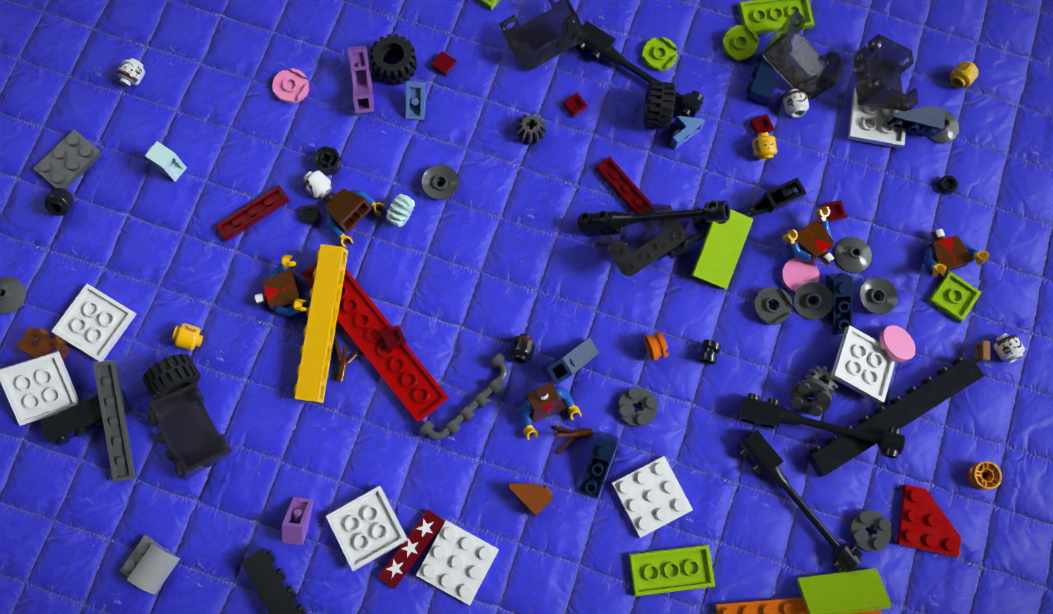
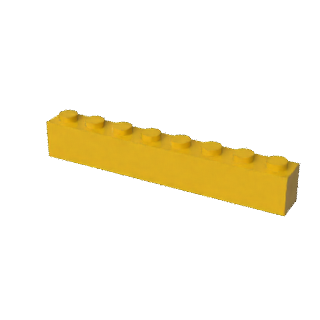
[293,244,348,403]

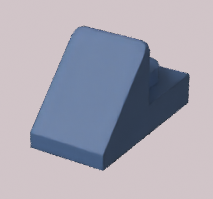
[406,81,427,120]
[670,116,705,150]

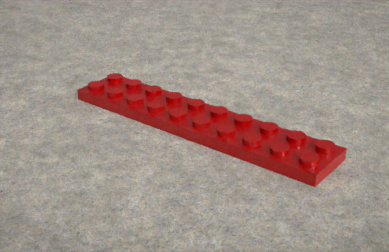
[301,262,449,423]

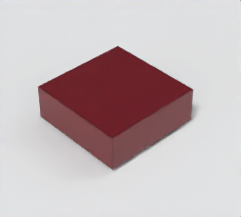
[431,51,457,76]
[562,93,588,118]
[749,114,775,137]
[822,200,847,223]
[381,325,407,351]

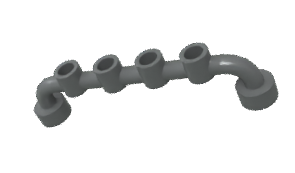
[418,353,508,440]

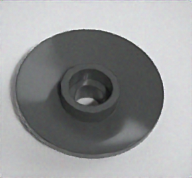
[927,111,959,143]
[422,164,459,200]
[834,237,872,273]
[0,277,26,314]
[859,277,898,315]
[794,282,833,320]

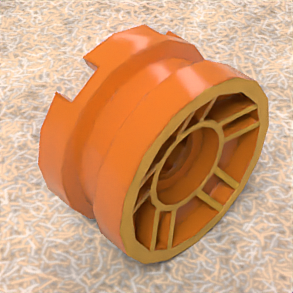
[644,331,669,362]
[967,461,1002,490]

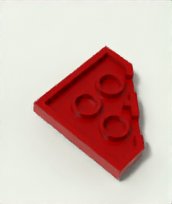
[896,484,961,557]

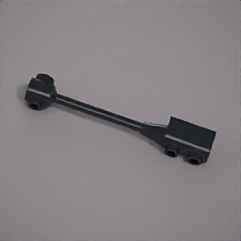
[574,21,704,118]
[663,177,807,259]
[578,200,730,237]
[738,393,905,459]
[738,430,863,573]

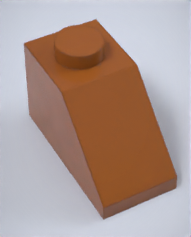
[508,483,553,517]

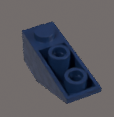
[746,46,777,107]
[884,105,946,137]
[826,273,853,335]
[542,337,599,385]
[579,431,618,499]

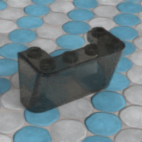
[499,0,586,71]
[854,34,919,111]
[593,204,685,276]
[147,382,232,481]

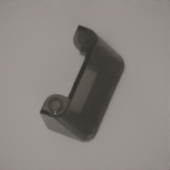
[763,11,844,100]

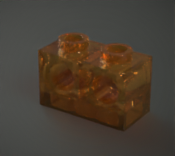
[16,327,71,360]

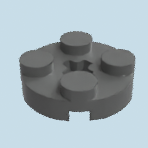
[752,287,792,325]
[791,378,832,417]
[618,388,658,427]
[849,510,891,551]

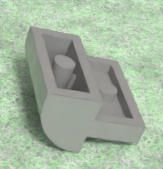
[120,535,180,595]

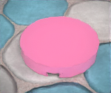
[272,68,309,104]
[781,258,820,294]
[879,325,916,363]

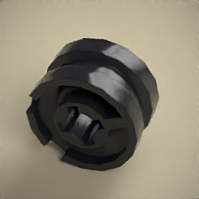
[313,146,342,176]

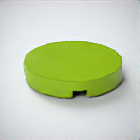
[722,25,759,61]
[642,37,678,72]

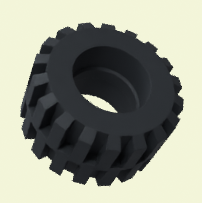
[369,34,417,85]
[643,81,675,129]
[142,354,201,401]

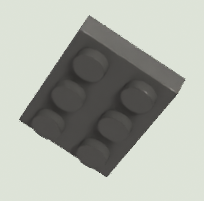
[33,129,103,190]

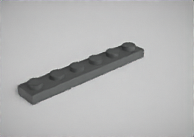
[93,359,136,482]

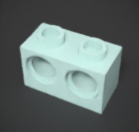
[145,141,187,182]

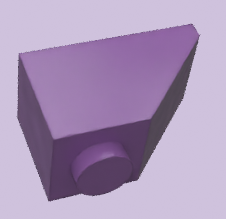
[282,497,313,546]

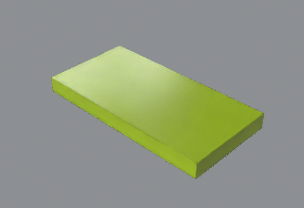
[738,0,815,35]
[691,209,754,289]
[628,545,715,596]
[797,568,892,614]

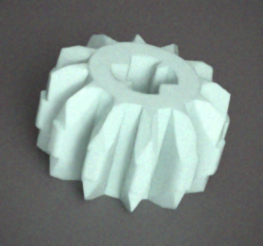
[386,194,415,227]

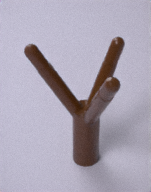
[334,339,361,382]
[553,426,593,454]

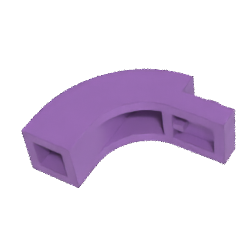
[348,46,374,113]

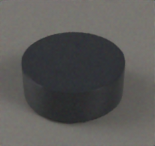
[937,175,958,195]
[300,205,320,225]

